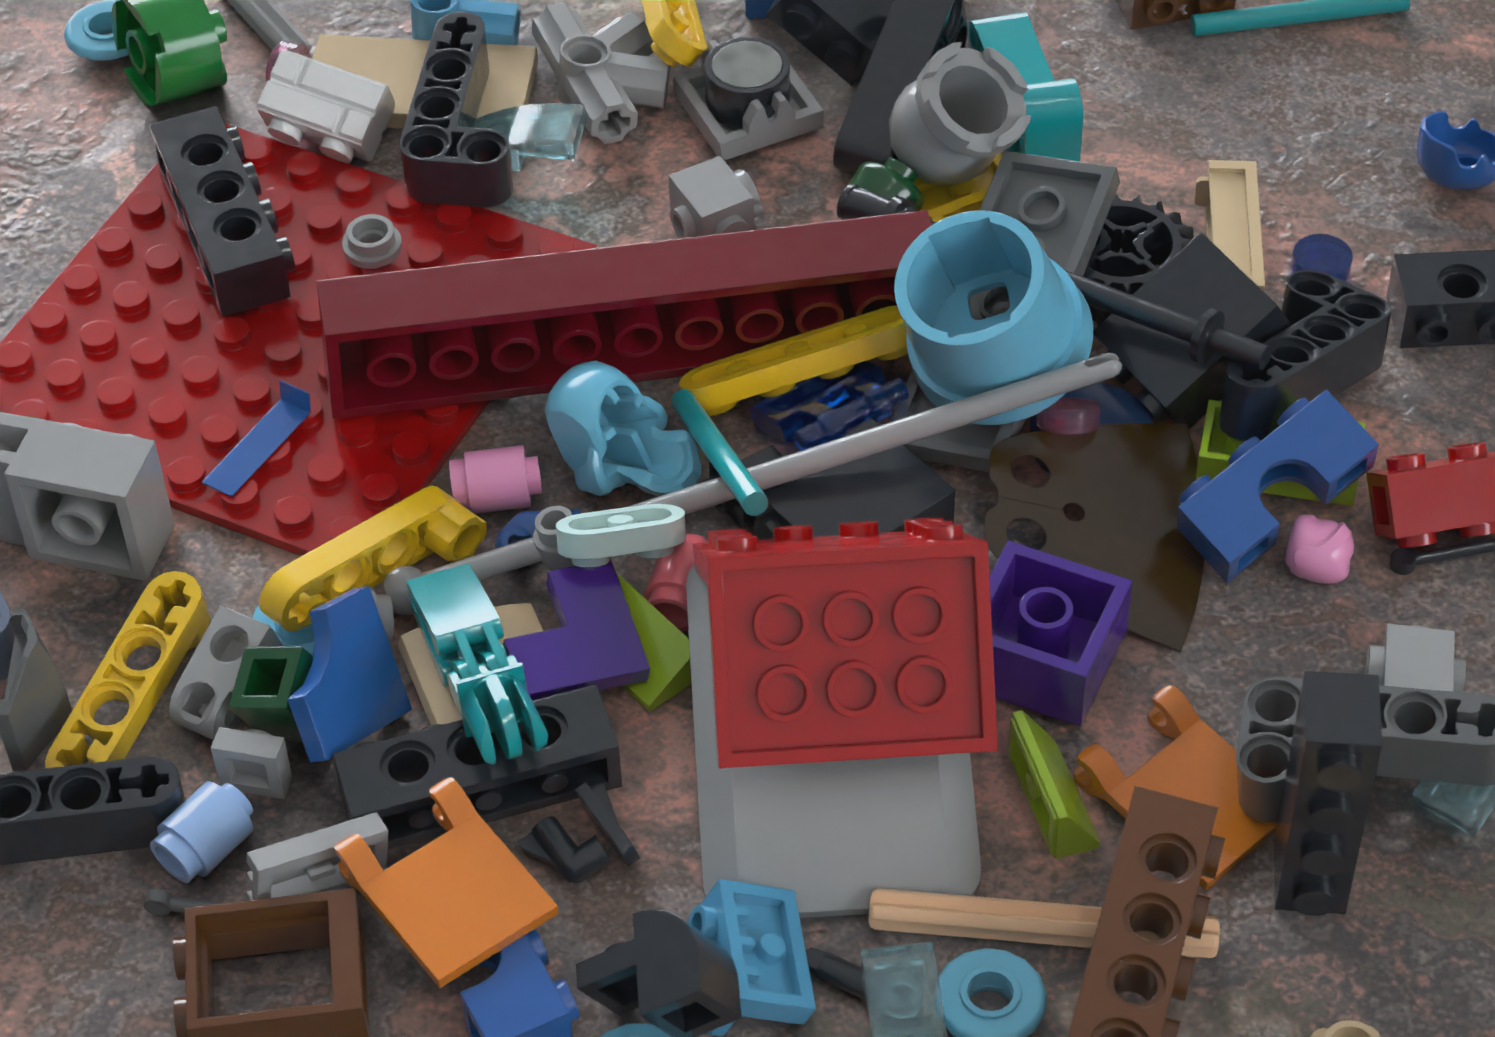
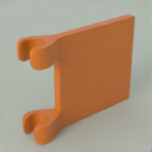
[1073,685,1277,890]
[334,778,559,989]

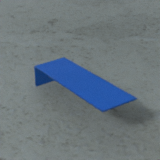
[202,380,311,497]

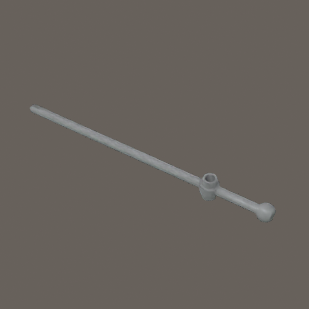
[383,353,1122,616]

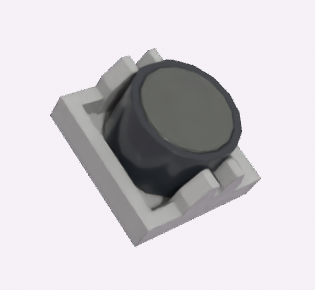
[673,32,824,160]

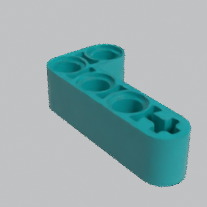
[968,12,1083,162]

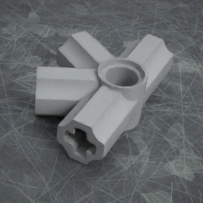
[532,2,671,145]

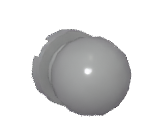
[889,42,1031,187]

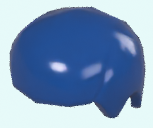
[1417,111,1495,190]

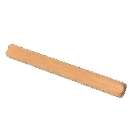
[868,888,1220,958]

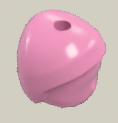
[1285,514,1354,584]

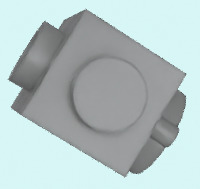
[668,156,764,239]
[1364,623,1466,692]

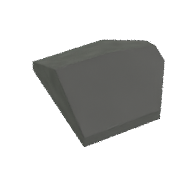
[0,609,72,770]

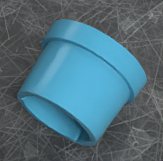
[894,210,1093,425]

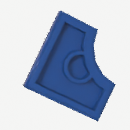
[287,586,413,763]

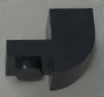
[576,909,742,1037]

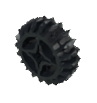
[1083,194,1195,326]

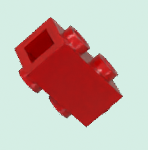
[1366,442,1495,548]

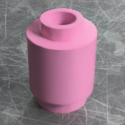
[449,445,542,514]

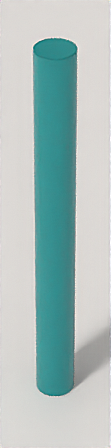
[1190,0,1410,37]
[671,389,768,516]

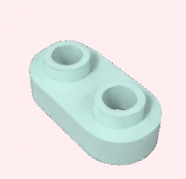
[556,504,686,567]

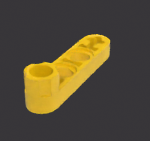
[259,485,487,632]
[45,571,211,768]

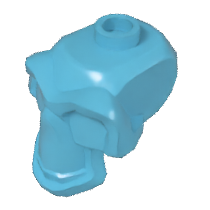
[545,361,702,497]

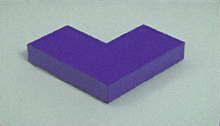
[503,560,650,701]

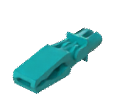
[406,563,548,764]

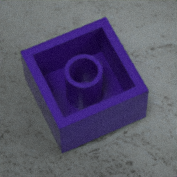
[989,541,1132,727]

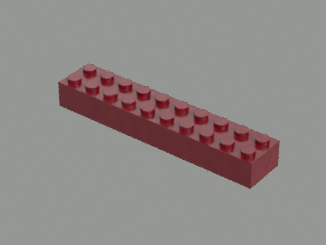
[316,210,932,419]

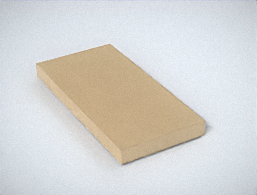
[312,34,538,136]

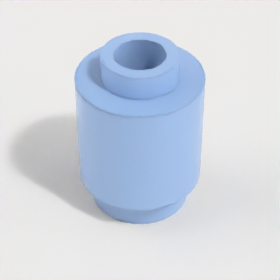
[150,781,254,883]

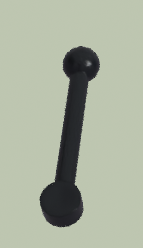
[1390,538,1495,575]

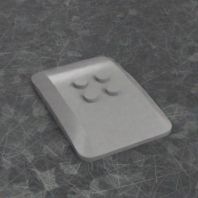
[686,564,981,918]

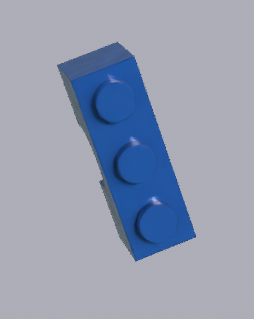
[1177,389,1379,583]
[460,929,579,1037]

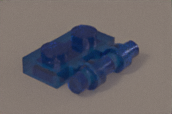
[749,361,909,451]

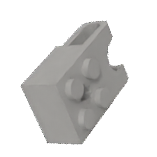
[0,412,175,581]

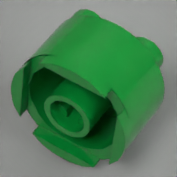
[111,0,227,106]

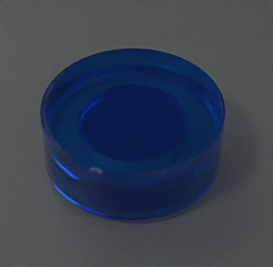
[1291,234,1353,282]

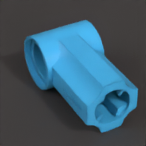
[410,0,521,45]

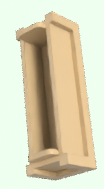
[1194,160,1265,292]

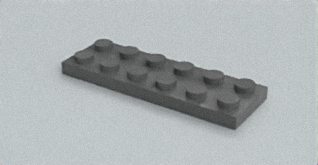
[890,151,1120,473]

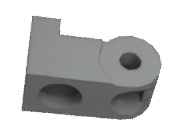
[169,605,284,740]

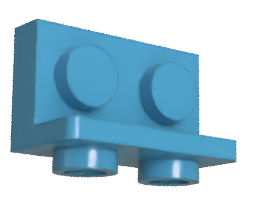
[688,879,816,1037]

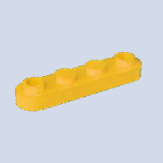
[641,0,707,67]
[679,305,908,416]

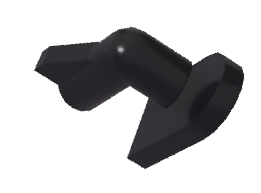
[517,782,640,883]

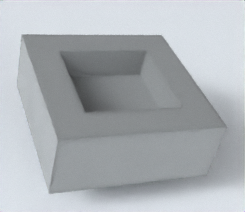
[211,727,293,799]

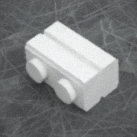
[257,49,396,163]

